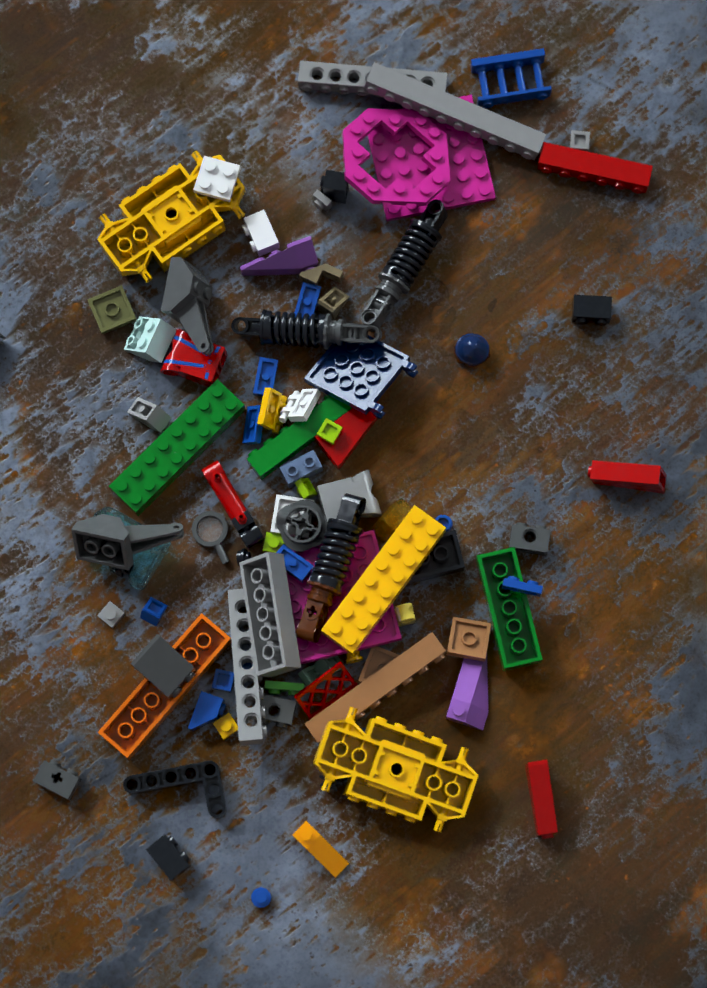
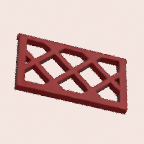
[294,661,358,720]

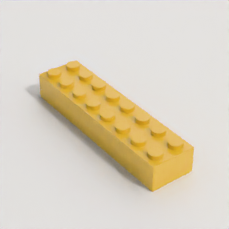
[321,505,446,656]

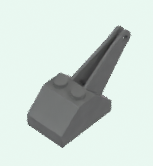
[161,257,214,355]
[71,514,184,570]

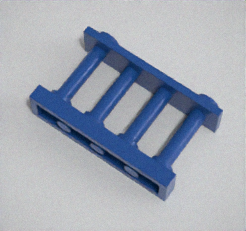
[470,48,552,108]

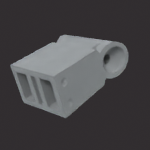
[317,470,382,524]

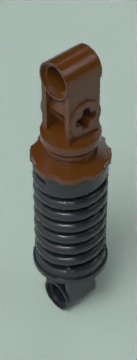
[296,493,366,643]

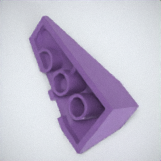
[240,236,319,276]
[446,654,489,731]

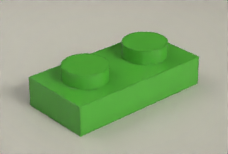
[265,680,305,696]

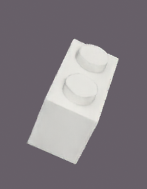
[242,210,279,257]

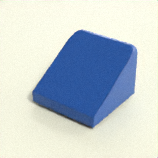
[140,597,168,626]

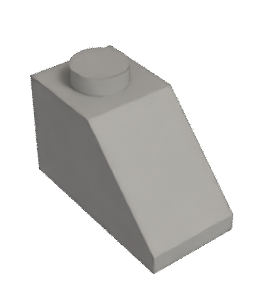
[127,397,172,433]

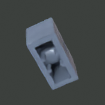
[279,450,323,489]

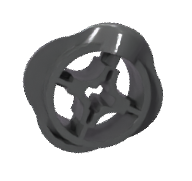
[276,500,328,552]

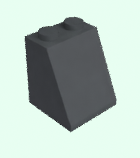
[131,634,196,699]

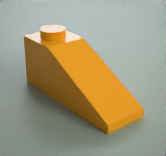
[293,821,349,878]

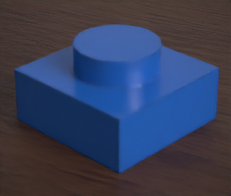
[212,669,234,692]

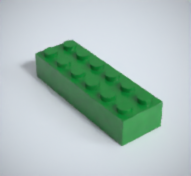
[476,547,543,671]

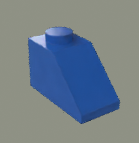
[188,691,226,731]

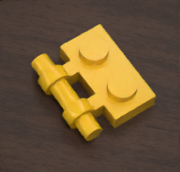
[257,388,287,434]

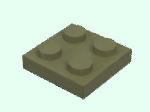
[87,285,137,335]

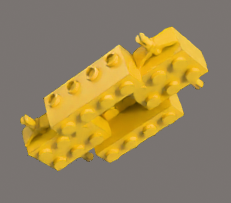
[97,151,245,283]
[313,707,478,833]

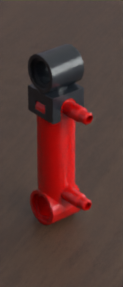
[201,460,264,549]

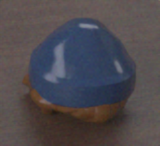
[454,333,490,368]

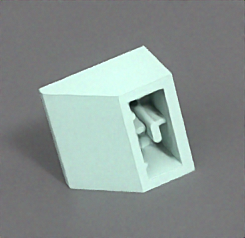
[124,316,177,363]

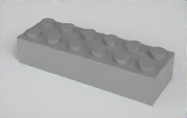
[239,552,301,677]

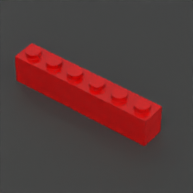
[537,142,653,194]

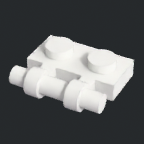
[279,389,321,423]

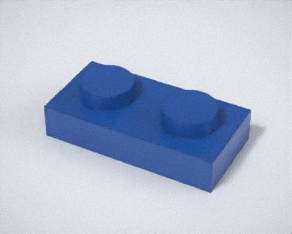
[294,282,321,316]
[253,357,279,396]
[242,405,263,445]
[276,544,314,583]
[501,576,543,597]

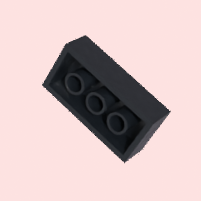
[380,530,465,585]

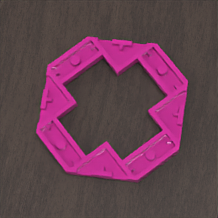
[342,108,450,206]

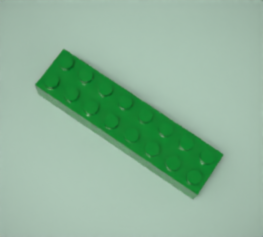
[109,379,246,516]

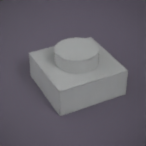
[570,130,590,152]
[313,189,332,212]
[97,601,125,629]

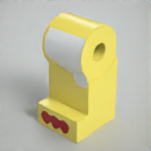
[394,603,416,627]

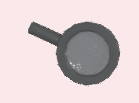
[192,511,230,565]

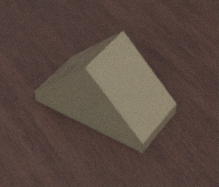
[317,287,350,320]

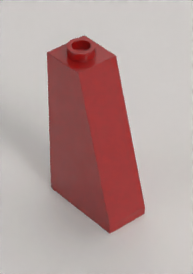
[314,401,379,470]
[588,460,667,494]
[525,760,558,839]

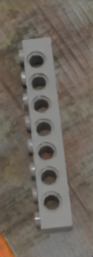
[298,61,447,97]
[228,589,267,746]

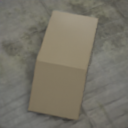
[299,264,343,285]

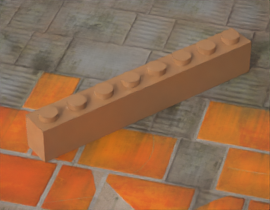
[305,632,446,743]

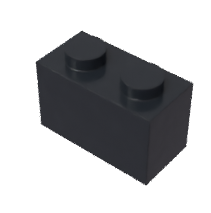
[320,170,349,204]
[572,295,612,326]
[146,834,191,881]

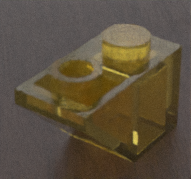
[370,498,412,543]

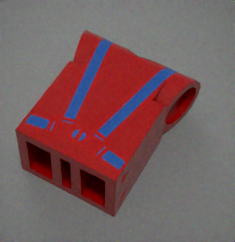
[160,328,228,387]

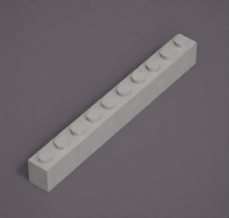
[363,62,546,160]

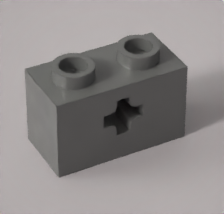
[33,759,82,801]

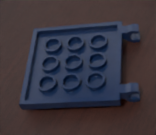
[304,335,418,419]

